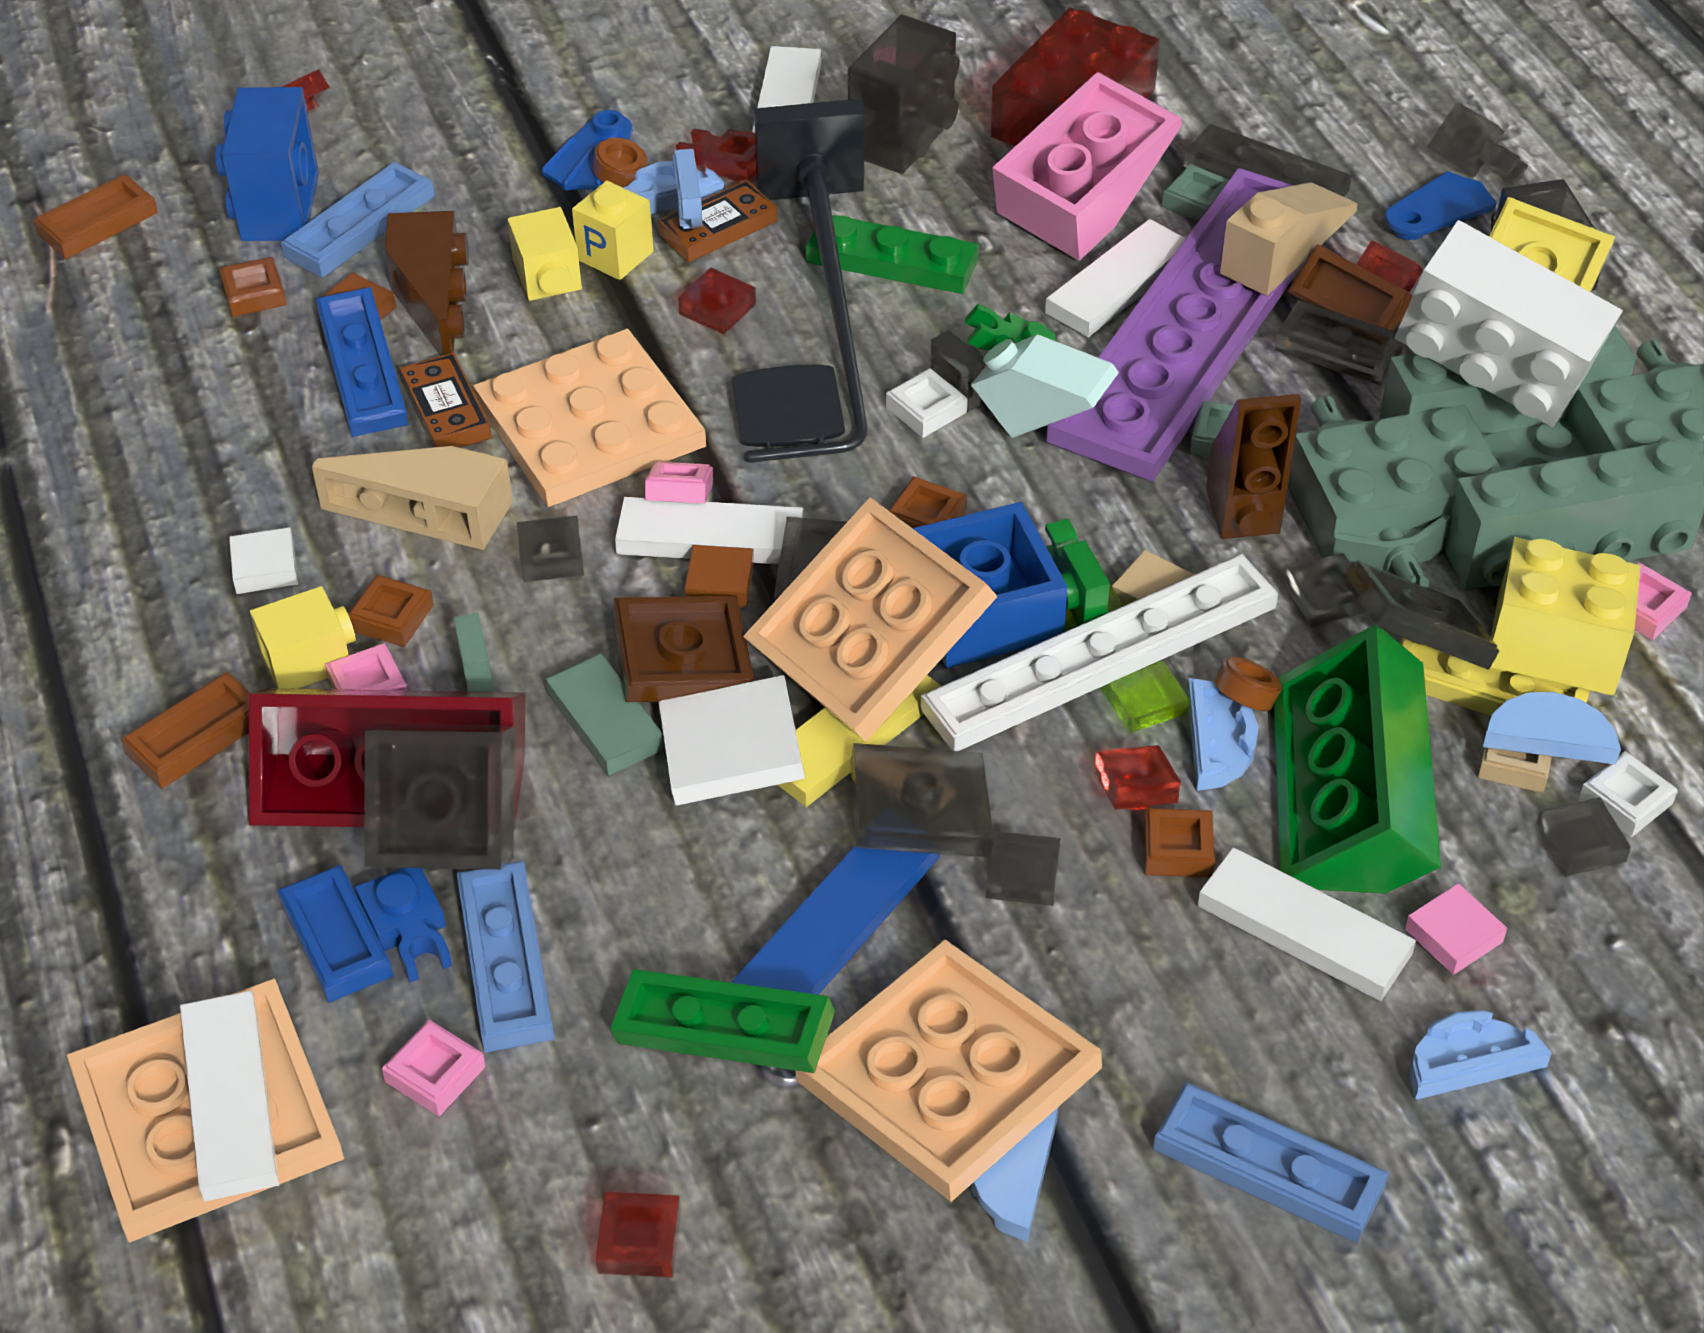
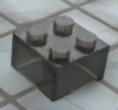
[847,14,960,175]
[364,723,515,870]

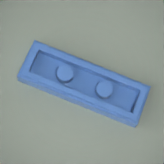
[280,161,435,278]
[457,861,555,1053]
[1153,1081,1389,1244]

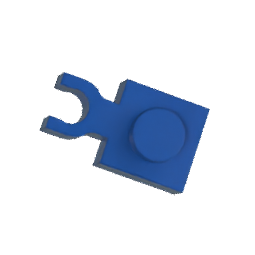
[355,862,452,983]

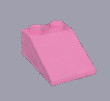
[992,72,1182,261]

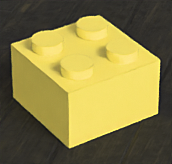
[1486,537,1641,696]

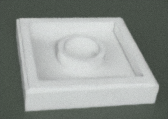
[659,675,805,805]

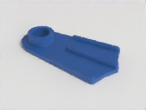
[542,110,633,190]
[1385,171,1497,240]

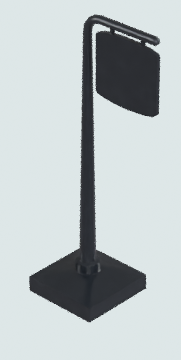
[732,98,868,463]

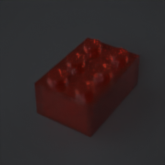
[990,7,1160,146]

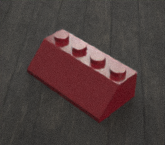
[249,688,526,830]

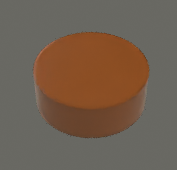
[592,138,647,188]
[1214,657,1282,711]

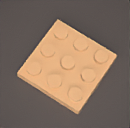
[473,329,706,507]
[743,497,997,742]
[795,940,1102,1202]
[67,978,344,1243]

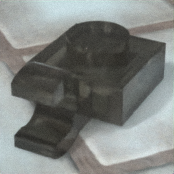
[1427,102,1529,184]

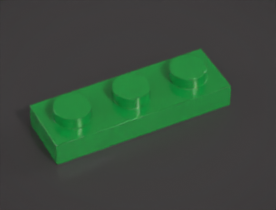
[806,215,979,294]
[610,969,835,1073]

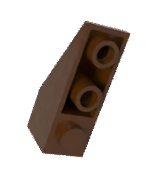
[385,211,469,356]
[1206,394,1301,539]

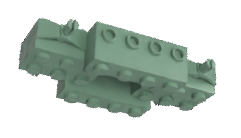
[1288,325,1704,596]

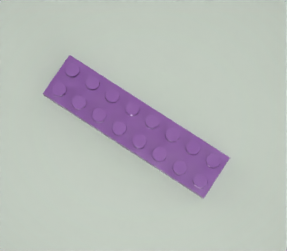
[1047,168,1307,482]

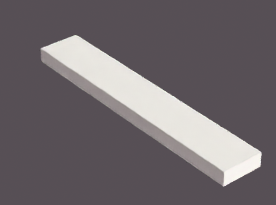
[921,554,1278,753]

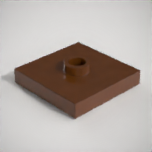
[612,596,755,702]

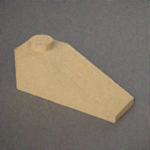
[1220,182,1358,296]
[312,446,513,550]

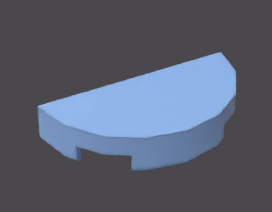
[672,149,703,229]
[624,161,724,214]
[1187,678,1259,791]
[1483,692,1621,764]
[1409,1010,1552,1100]
[970,1108,1058,1243]

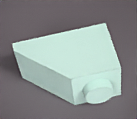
[971,334,1119,438]

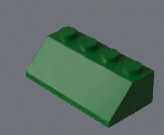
[1274,624,1441,894]

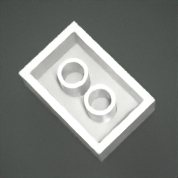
[1395,220,1623,427]

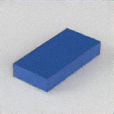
[277,865,393,1003]

